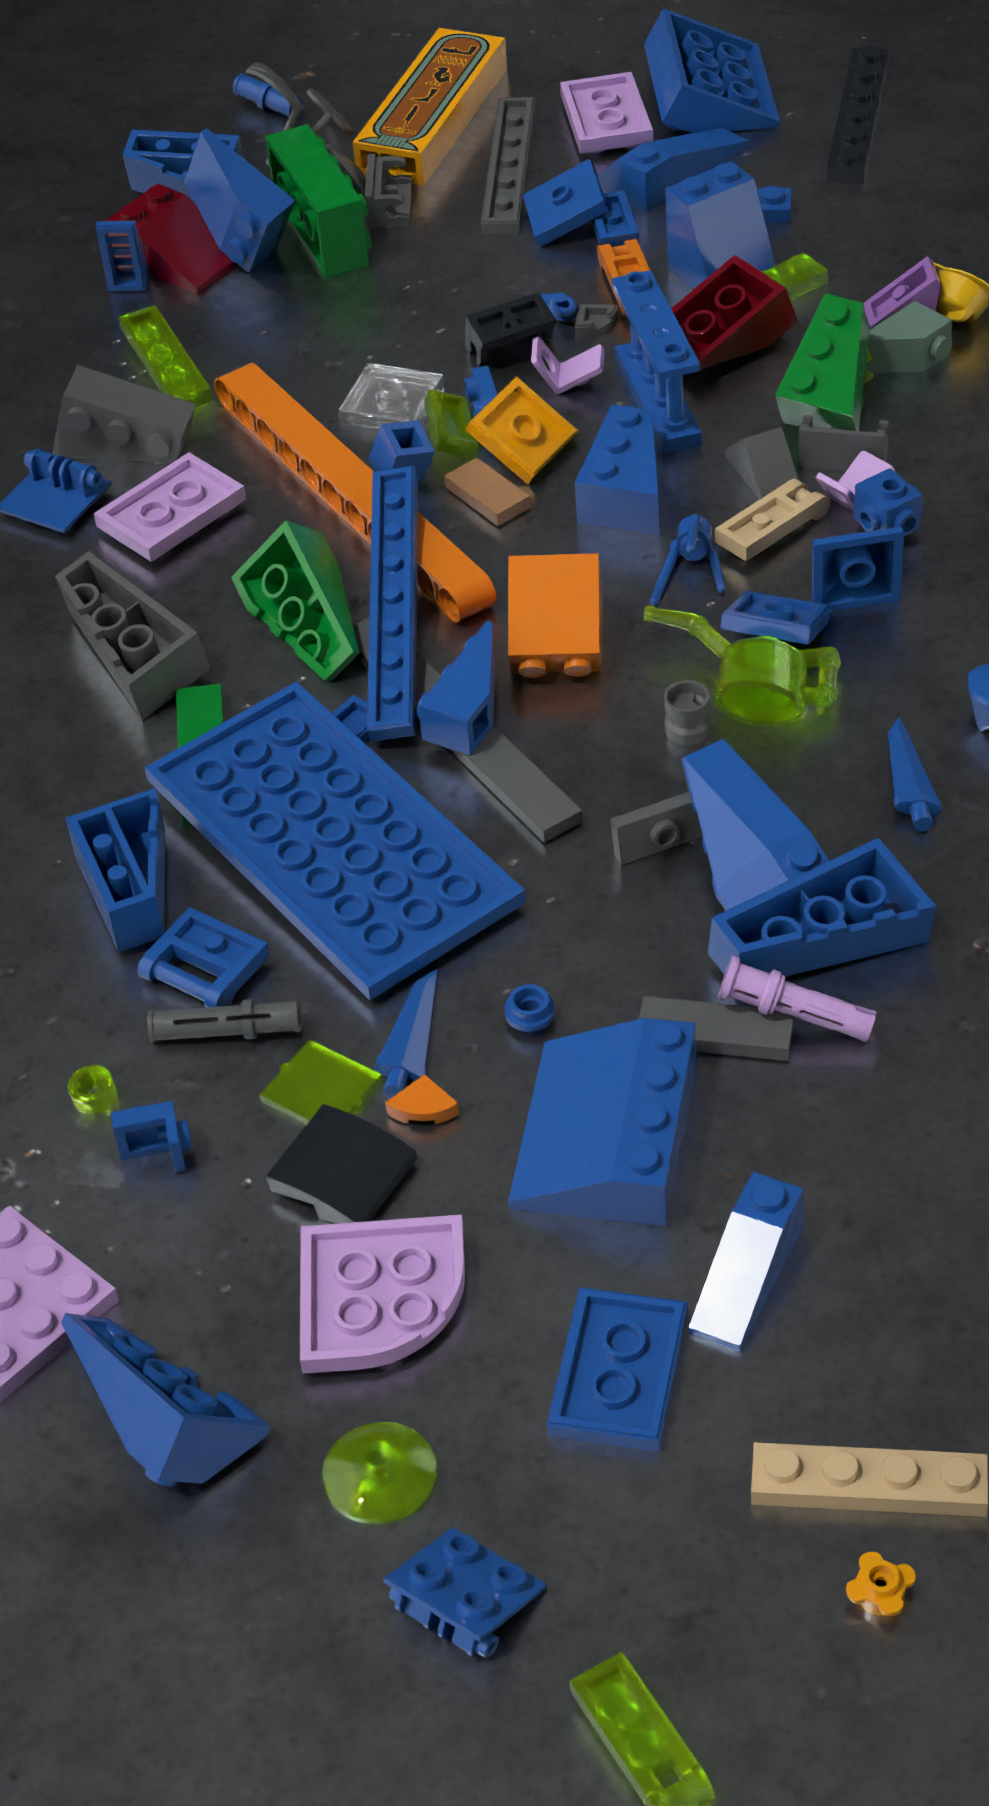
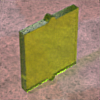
[259,1040,382,1124]

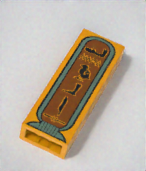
[353,28,507,186]

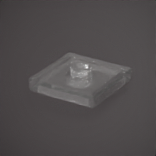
[338,362,444,429]

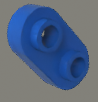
[464,366,497,418]

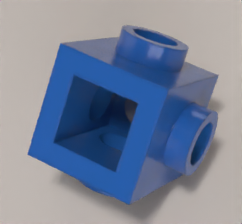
[854,468,923,536]

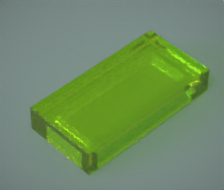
[424,389,479,459]

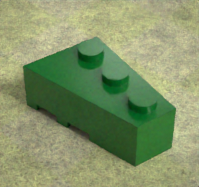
[775,293,870,431]

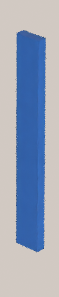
[367,466,418,742]

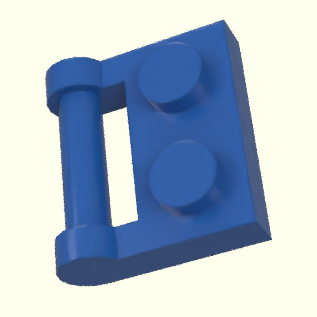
[138,907,270,1007]

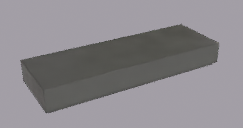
[639,996,795,1061]

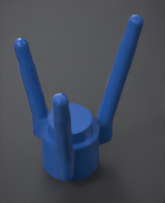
[650,514,726,606]

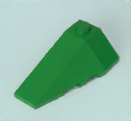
[231,520,359,682]

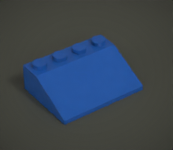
[644,8,781,133]
[508,1018,697,1226]

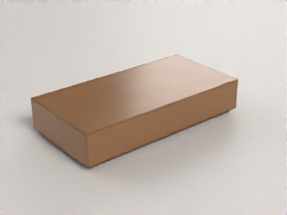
[444,457,531,526]

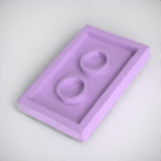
[560,72,653,154]
[94,452,247,562]

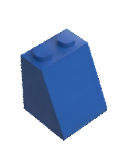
[665,161,777,289]

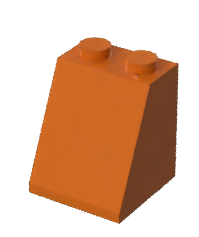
[508,553,603,678]

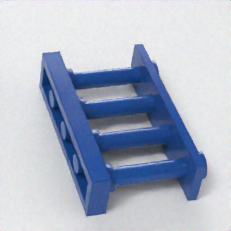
[611,270,702,454]

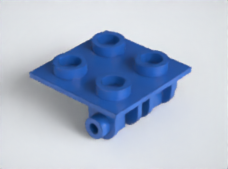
[0,448,112,533]
[383,1527,547,1658]

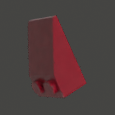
[106,183,238,295]
[671,255,798,370]

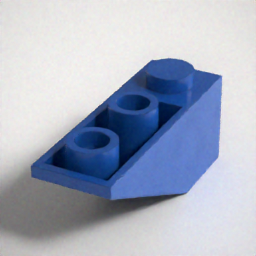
[417,621,496,756]

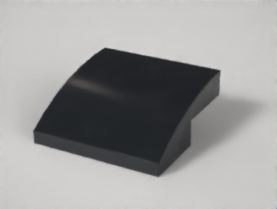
[265,1104,418,1224]

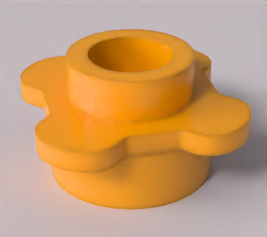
[846,1552,916,1616]

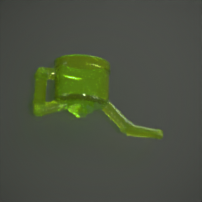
[643,606,841,727]

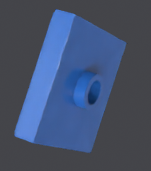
[523,159,609,246]
[720,591,831,645]

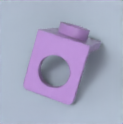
[531,337,605,395]
[815,451,895,512]

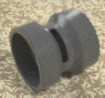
[664,680,711,745]

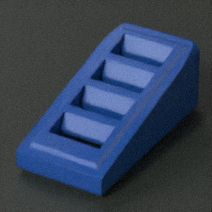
[96,221,149,291]

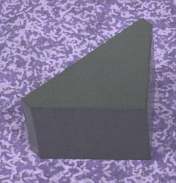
[725,427,799,500]

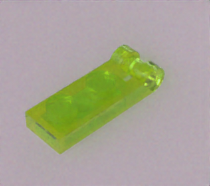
[570,1652,715,1806]

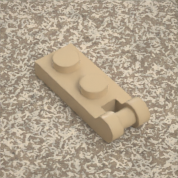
[715,478,830,561]

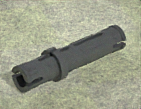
[147,999,302,1042]

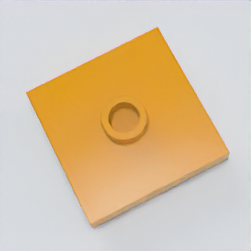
[465,377,579,485]

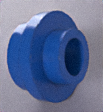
[504,984,555,1032]

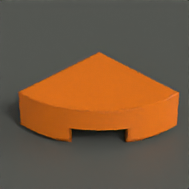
[385,1074,459,1124]

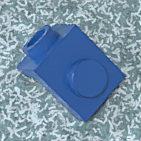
[111,1101,193,1173]

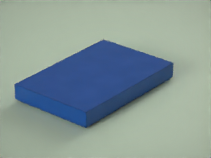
[547,1287,688,1453]

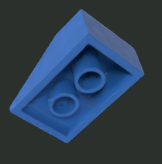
[184,128,296,273]

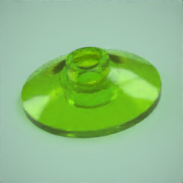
[322,1422,437,1524]

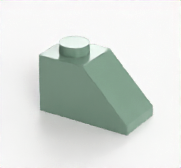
[866,301,952,374]

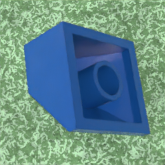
[812,526,904,612]

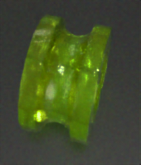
[67,1065,118,1114]

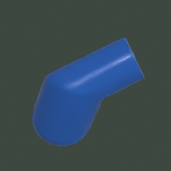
[524,292,578,323]

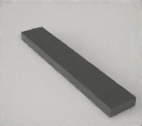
[481,97,535,235]

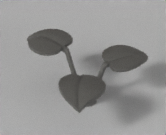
[245,62,366,198]

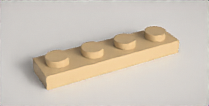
[751,1442,988,1517]

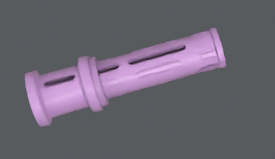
[717,955,877,1042]

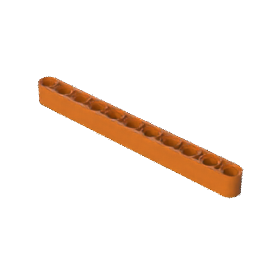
[214,363,497,623]

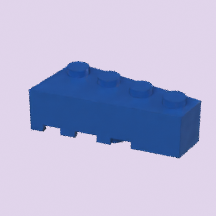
[708,837,937,976]

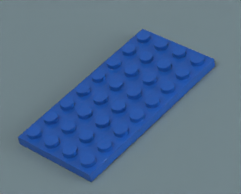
[145,681,526,1000]

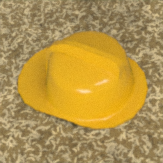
[933,262,989,322]

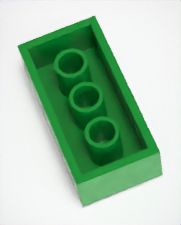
[265,124,372,278]

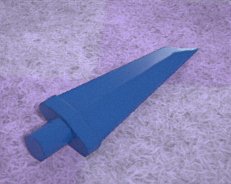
[888,716,942,832]
[374,969,438,1099]

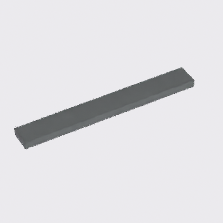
[353,617,583,843]

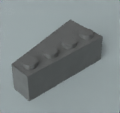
[55,551,210,721]

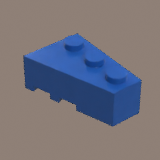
[122,129,245,202]
[575,405,660,535]
[66,788,165,952]

